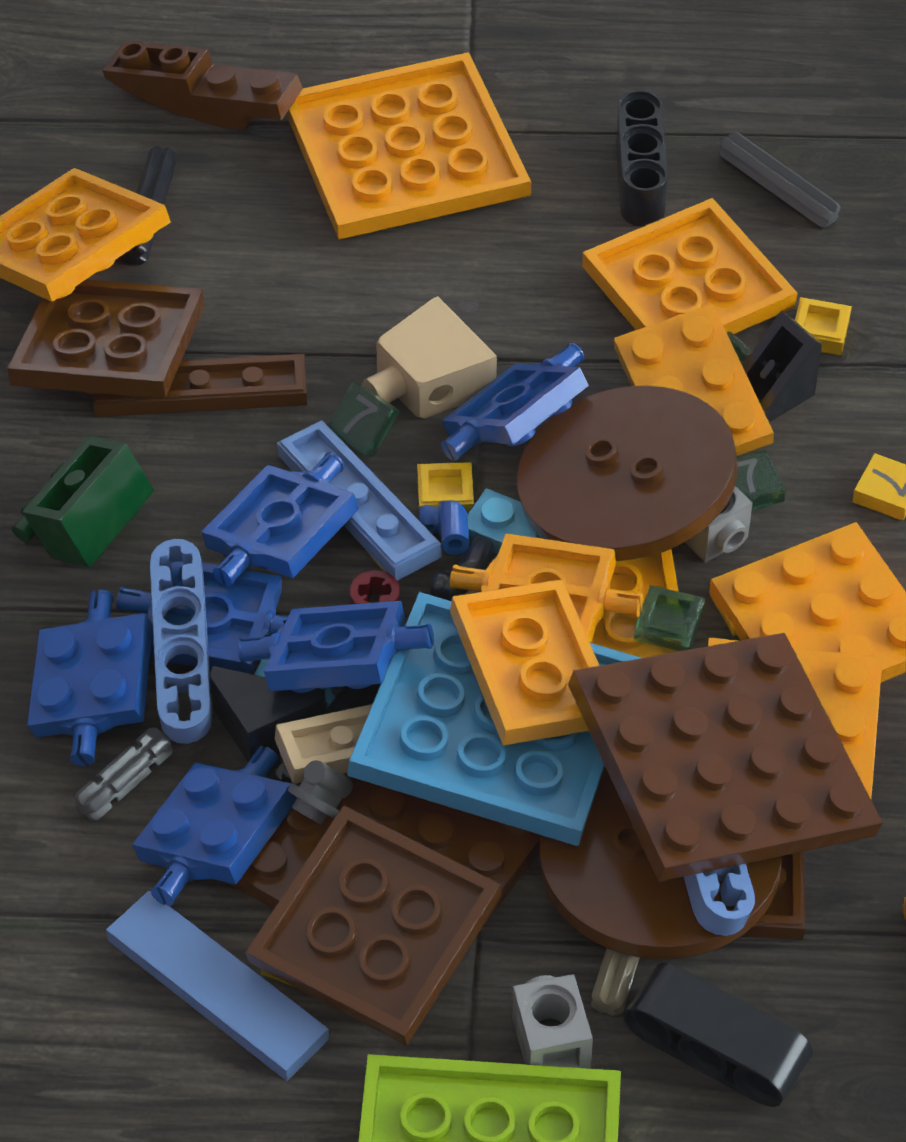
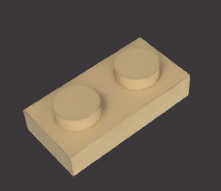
[275,704,373,784]

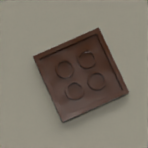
[7,280,205,399]
[245,805,502,1046]

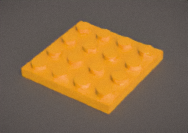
[286,52,531,240]

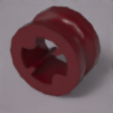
[349,570,400,605]

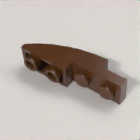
[102,40,303,131]

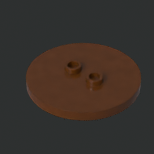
[517,386,738,561]
[540,767,782,959]

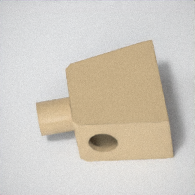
[363,296,497,419]

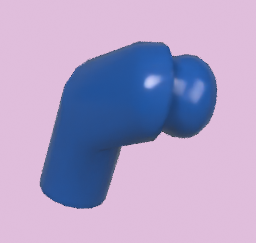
[419,500,469,555]

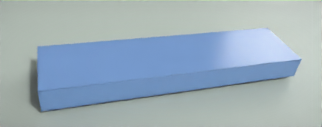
[277,420,442,581]
[106,891,329,1081]

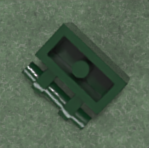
[12,436,154,568]

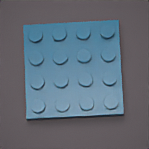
[347,592,640,846]

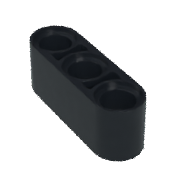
[616,90,668,227]
[623,963,813,1107]

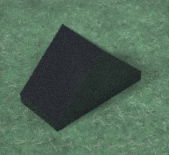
[742,311,822,422]
[210,666,326,762]

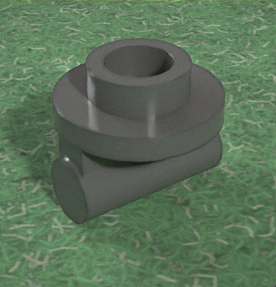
[287,760,353,825]

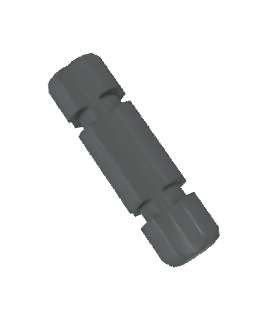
[74,727,173,821]

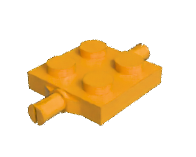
[450,533,643,643]

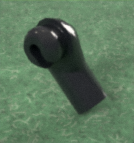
[430,536,494,601]

